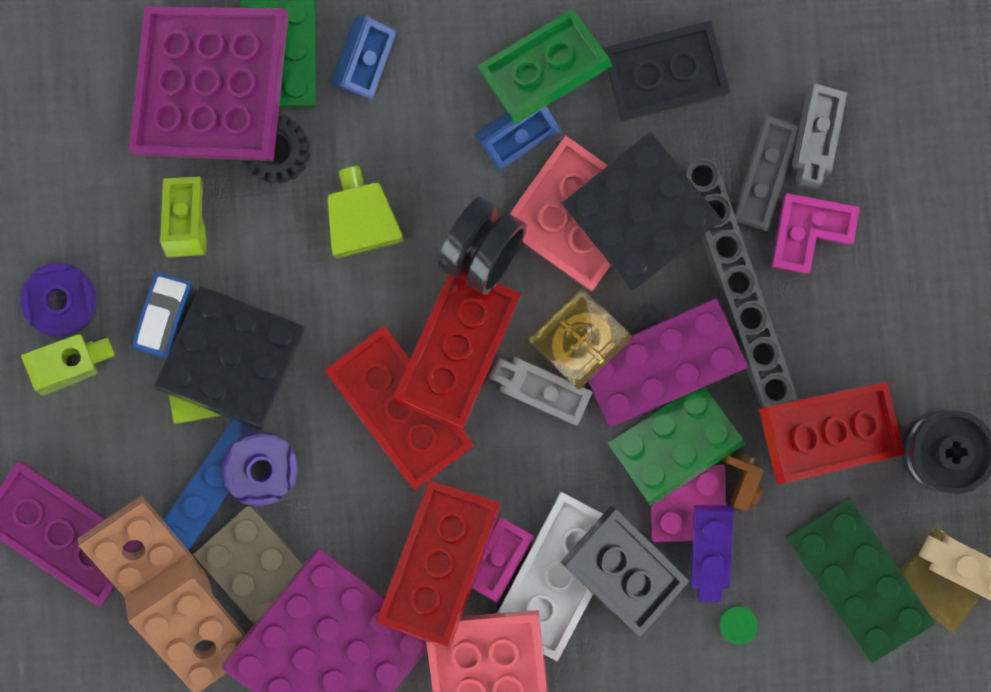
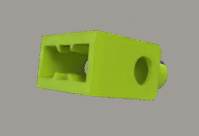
[328,166,405,259]
[21,334,115,396]

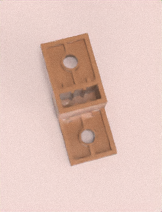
[78,495,246,692]

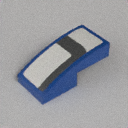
[132,272,193,359]

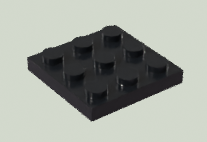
[562,131,722,292]
[154,286,305,430]

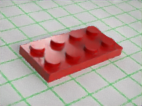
[393,273,522,431]
[324,325,475,491]
[759,382,905,485]
[376,480,501,650]

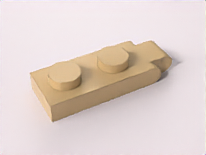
[918,535,991,601]

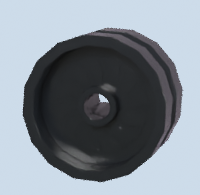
[438,196,527,295]
[902,410,991,495]

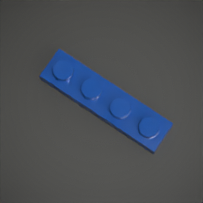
[164,420,255,551]

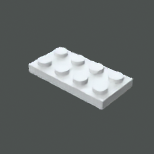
[497,492,603,661]

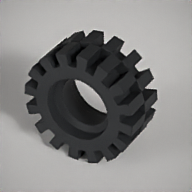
[243,115,310,184]

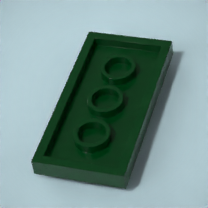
[786,496,936,664]

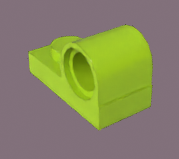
[160,176,207,257]

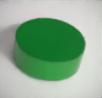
[719,605,758,645]

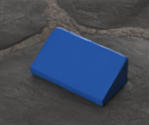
[331,16,397,100]
[475,106,560,171]

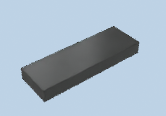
[734,115,800,233]

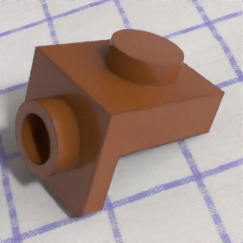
[722,451,764,512]

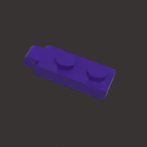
[690,505,734,602]

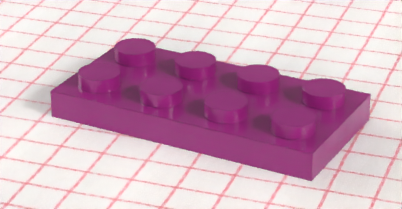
[588,297,748,428]
[0,461,143,607]

